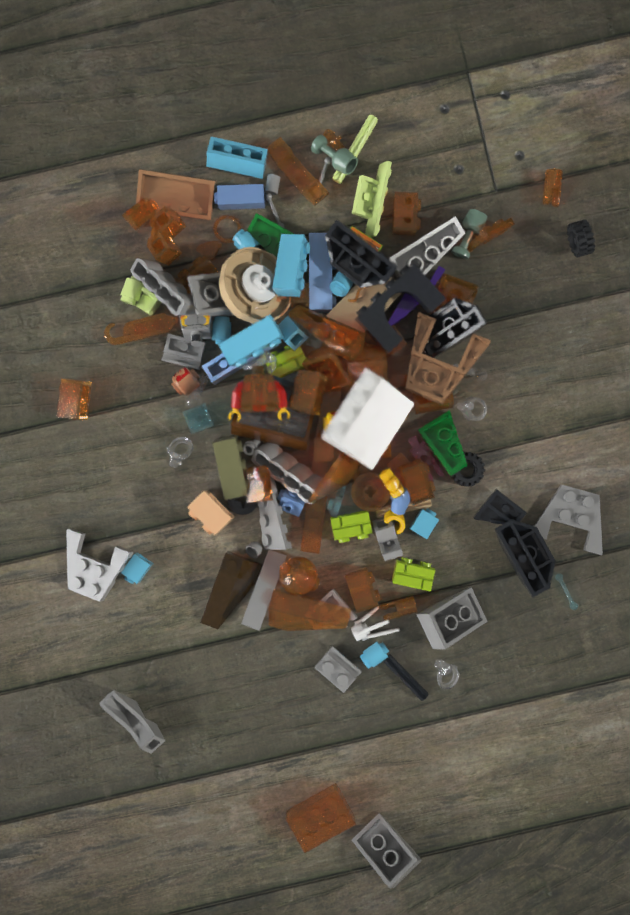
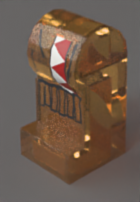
[247,465,273,503]

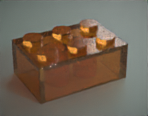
[286,783,356,853]

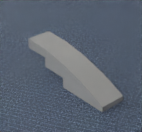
[241,550,287,630]

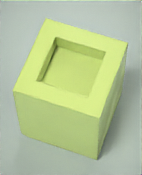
[135,287,162,317]

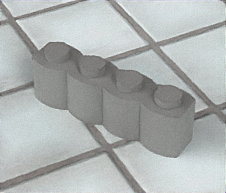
[130,258,196,316]
[251,442,328,505]

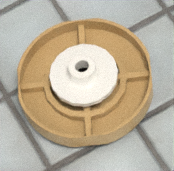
[219,247,291,324]

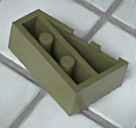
[212,435,251,500]

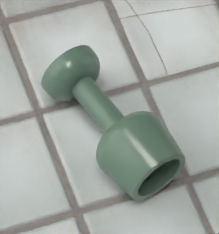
[311,135,358,175]
[451,209,487,260]

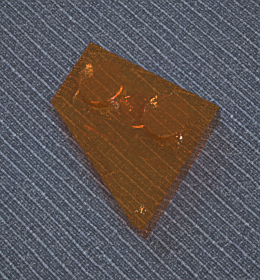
[467,218,515,252]

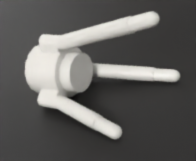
[351,606,400,641]

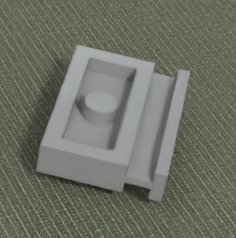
[161,333,206,370]
[315,646,362,693]

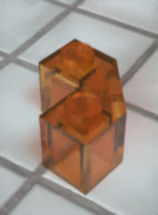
[147,206,186,265]

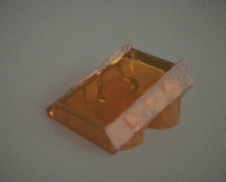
[431,273,479,314]

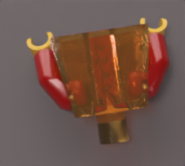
[229,366,290,421]

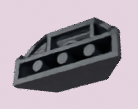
[325,219,398,288]
[422,298,487,358]
[494,519,556,597]

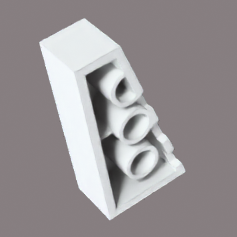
[390,216,465,278]

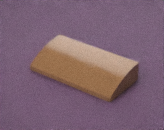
[136,169,217,220]

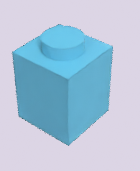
[278,316,309,351]
[409,508,439,539]
[121,552,153,584]

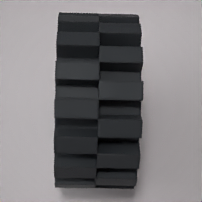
[567,219,595,258]
[450,452,485,487]

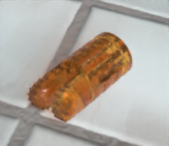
[543,169,563,207]
[380,596,418,621]

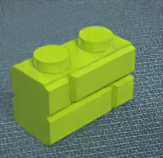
[265,345,309,379]
[330,510,372,543]
[392,557,435,592]

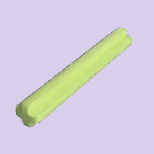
[333,114,378,184]

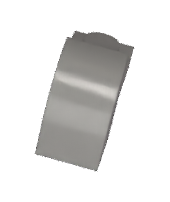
[372,517,403,561]

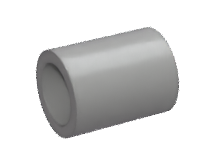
[264,174,281,195]

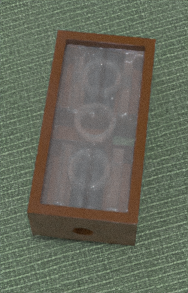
[231,392,316,451]

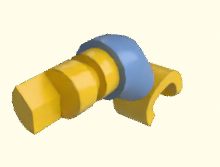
[379,468,410,534]

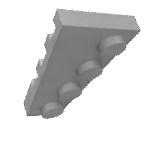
[255,472,292,550]

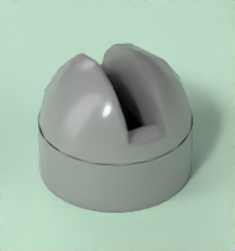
[245,541,262,559]

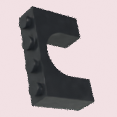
[355,264,446,353]

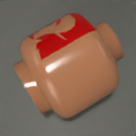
[171,367,200,396]

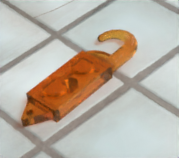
[104,313,180,345]

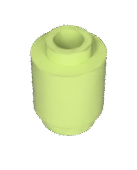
[120,276,144,306]

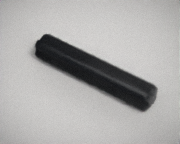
[383,654,429,701]

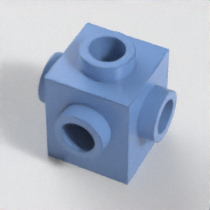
[277,488,305,517]

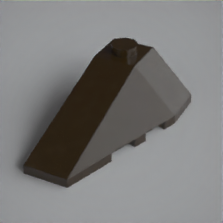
[200,551,263,629]

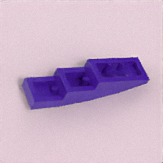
[388,266,446,327]

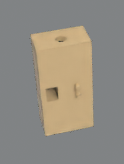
[323,277,403,348]

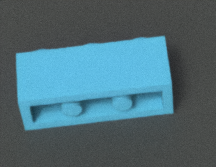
[207,137,268,179]
[272,234,310,297]
[219,315,284,368]

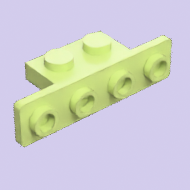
[352,161,392,238]

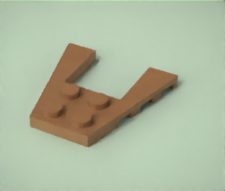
[406,312,491,405]

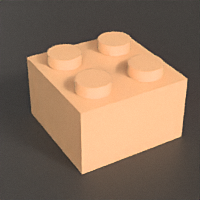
[187,490,235,535]

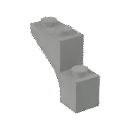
[100,690,165,753]

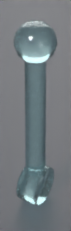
[556,573,578,610]

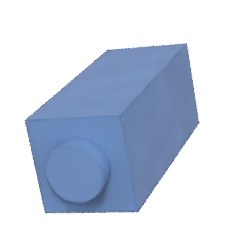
[214,184,265,210]

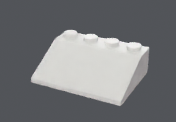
[322,368,414,470]

